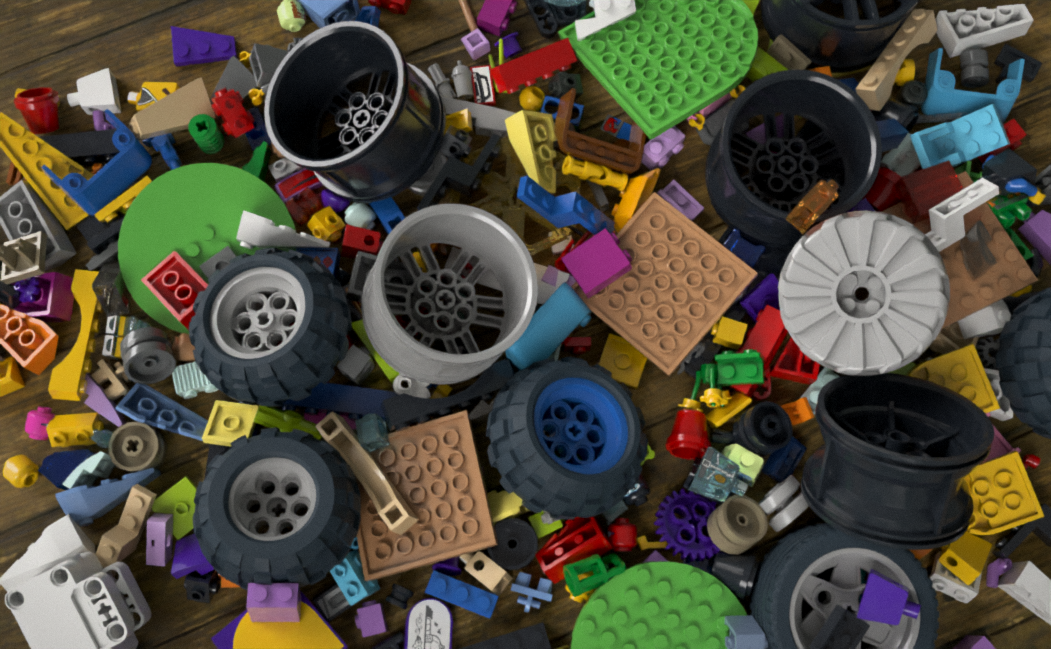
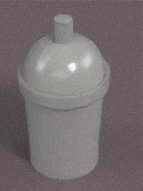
[451,60,474,100]

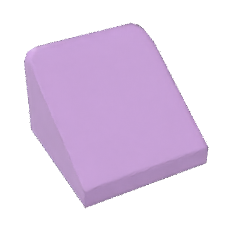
[461,28,490,60]

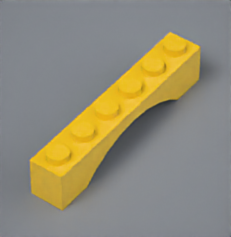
[48,269,108,401]

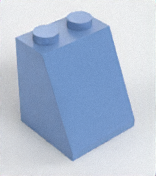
[297,0,360,28]

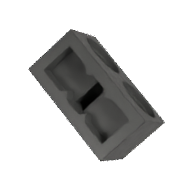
[337,345,376,387]

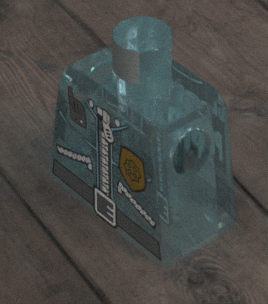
[688,446,748,502]

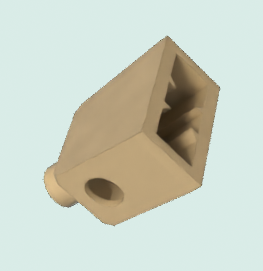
[459,551,513,596]

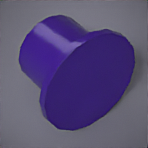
[494,32,522,59]
[432,556,462,576]

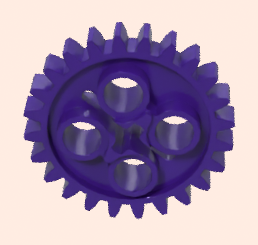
[654,488,720,562]

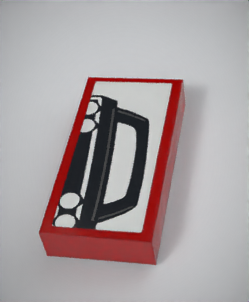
[470,65,496,106]

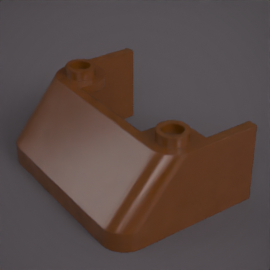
[554,88,646,174]

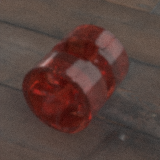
[284,187,324,227]

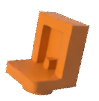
[781,397,814,426]

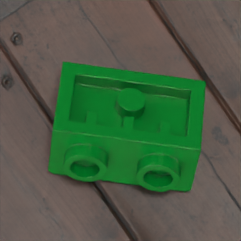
[715,349,765,386]

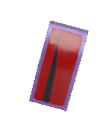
[274,169,323,204]

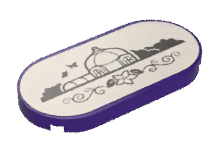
[404,598,453,649]

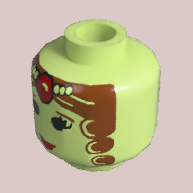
[277,0,306,32]

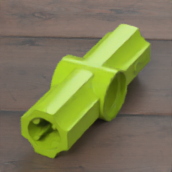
[253,405,322,440]

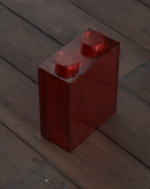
[895,160,964,224]

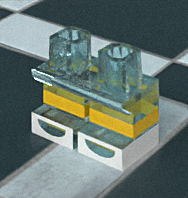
[102,314,151,360]

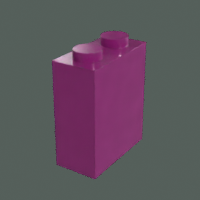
[561,228,632,299]

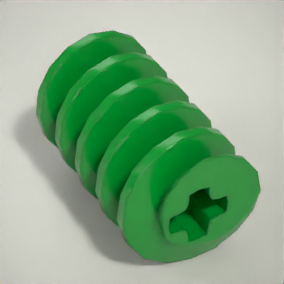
[188,114,225,155]

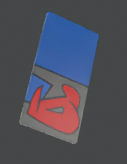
[600,114,632,140]

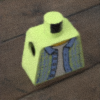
[715,444,765,487]

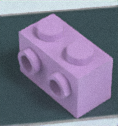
[641,126,685,171]

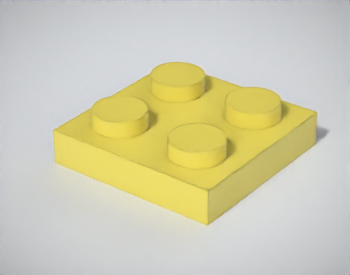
[202,400,259,447]

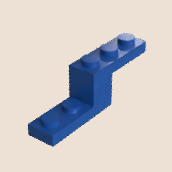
[517,176,615,235]

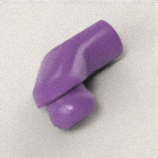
[986,558,1013,588]

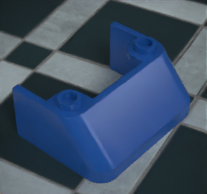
[41,108,152,216]

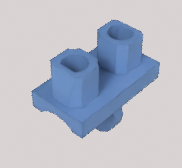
[511,572,553,613]

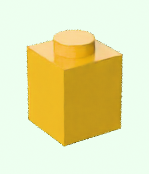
[711,316,748,350]

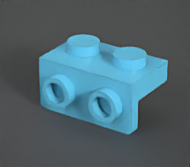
[330,550,381,606]

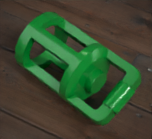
[563,554,626,597]

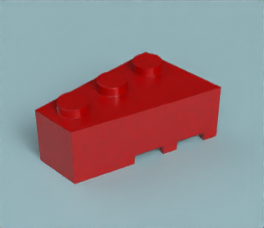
[536,516,613,584]

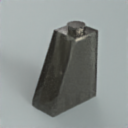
[92,262,131,317]

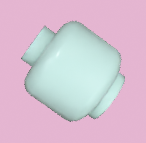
[344,202,376,230]

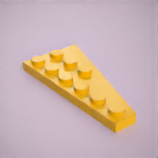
[0,112,94,231]

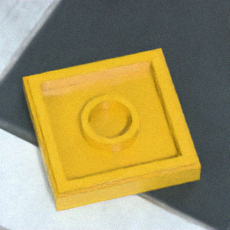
[599,333,647,389]

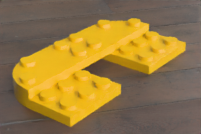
[906,344,1045,535]

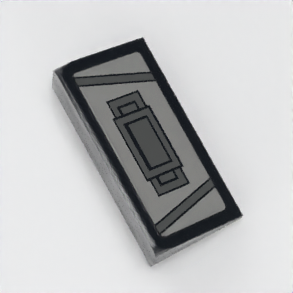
[312,583,353,622]

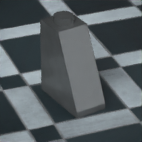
[210,56,261,120]

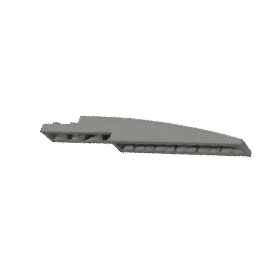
[442,97,560,148]

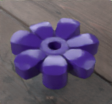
[14,276,40,303]

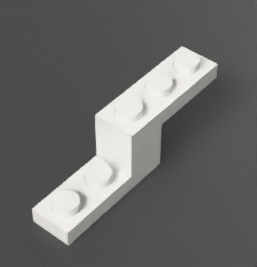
[925,178,999,252]

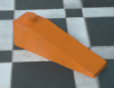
[0,304,59,375]

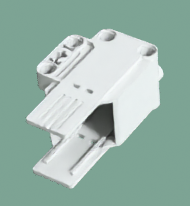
[5,552,151,649]

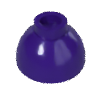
[321,189,351,214]

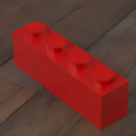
[490,38,577,94]
[729,305,788,398]

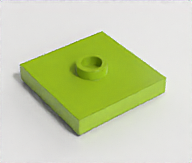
[152,476,197,540]

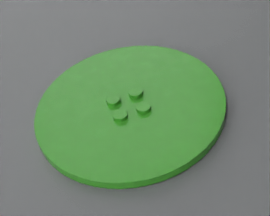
[118,163,296,334]

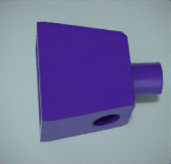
[857,569,921,625]

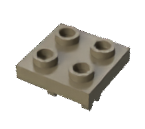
[0,231,47,284]

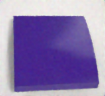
[171,534,214,579]

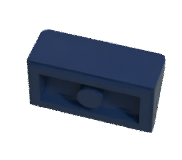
[762,436,807,483]

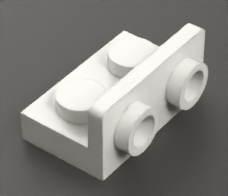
[928,551,982,603]

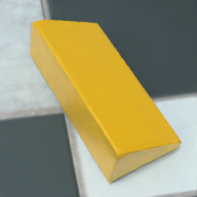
[706,392,752,429]

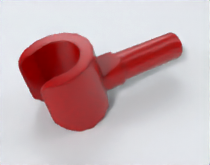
[1022,454,1041,470]

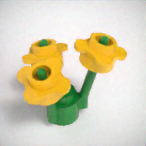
[678,364,733,413]

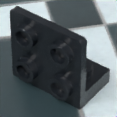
[76,211,124,254]

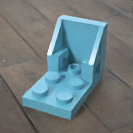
[910,104,1010,175]

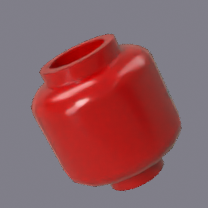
[608,518,637,552]

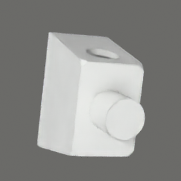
[67,68,121,115]

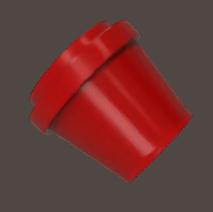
[14,87,60,134]
[862,167,910,212]
[665,410,711,460]

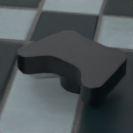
[549,0,586,27]

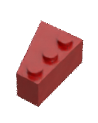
[769,336,820,385]

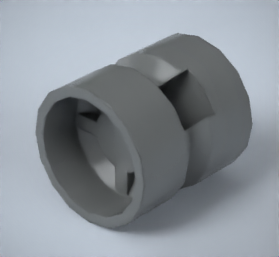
[960,49,989,88]

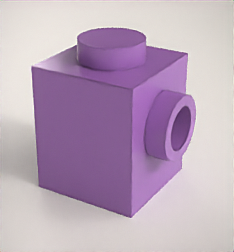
[355,600,388,637]

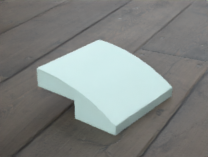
[63,452,116,489]

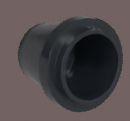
[871,97,920,132]
[711,551,761,600]

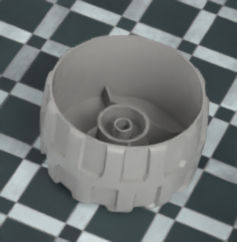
[778,211,950,376]

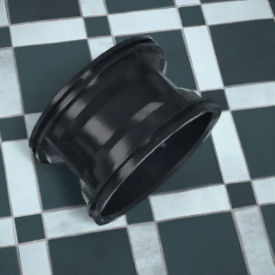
[801,373,994,550]

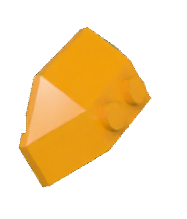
[611,168,661,234]

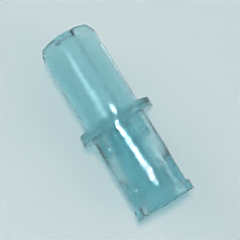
[91,429,113,448]

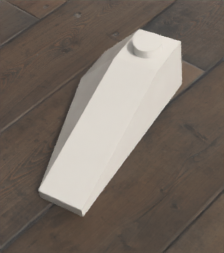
[0,514,96,592]

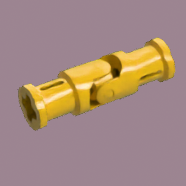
[562,155,628,191]

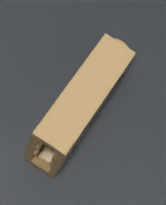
[129,77,216,140]

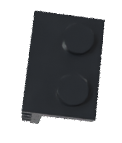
[810,605,870,649]

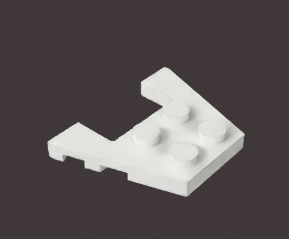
[575,0,636,41]

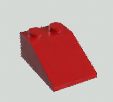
[141,251,208,330]

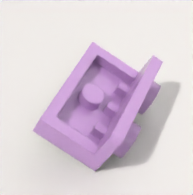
[657,180,704,221]

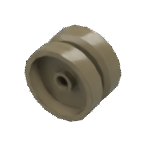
[108,422,167,473]
[707,494,768,555]

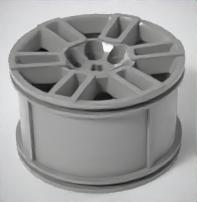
[361,204,538,385]

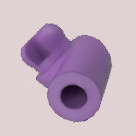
[92,110,115,131]

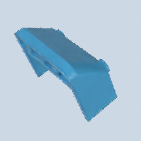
[921,48,1025,123]
[506,282,592,371]

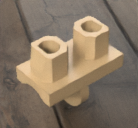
[91,359,131,401]

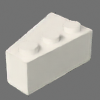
[998,561,1051,625]

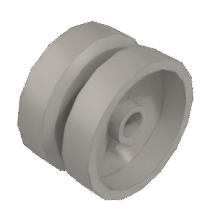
[758,475,809,532]

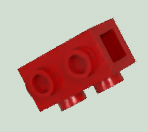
[211,87,255,138]

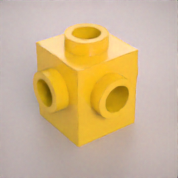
[307,206,345,243]

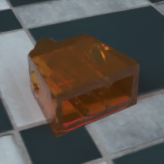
[786,179,839,234]

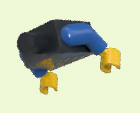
[977,149,1046,205]

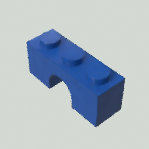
[425,570,499,619]

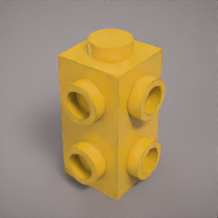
[46,412,104,447]

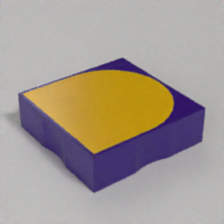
[211,591,348,649]

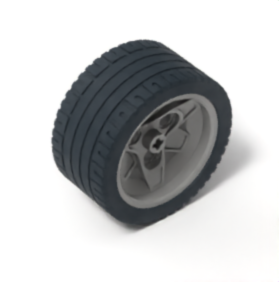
[750,523,940,649]

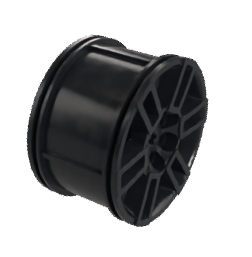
[760,0,919,73]
[264,21,446,203]
[705,70,882,248]

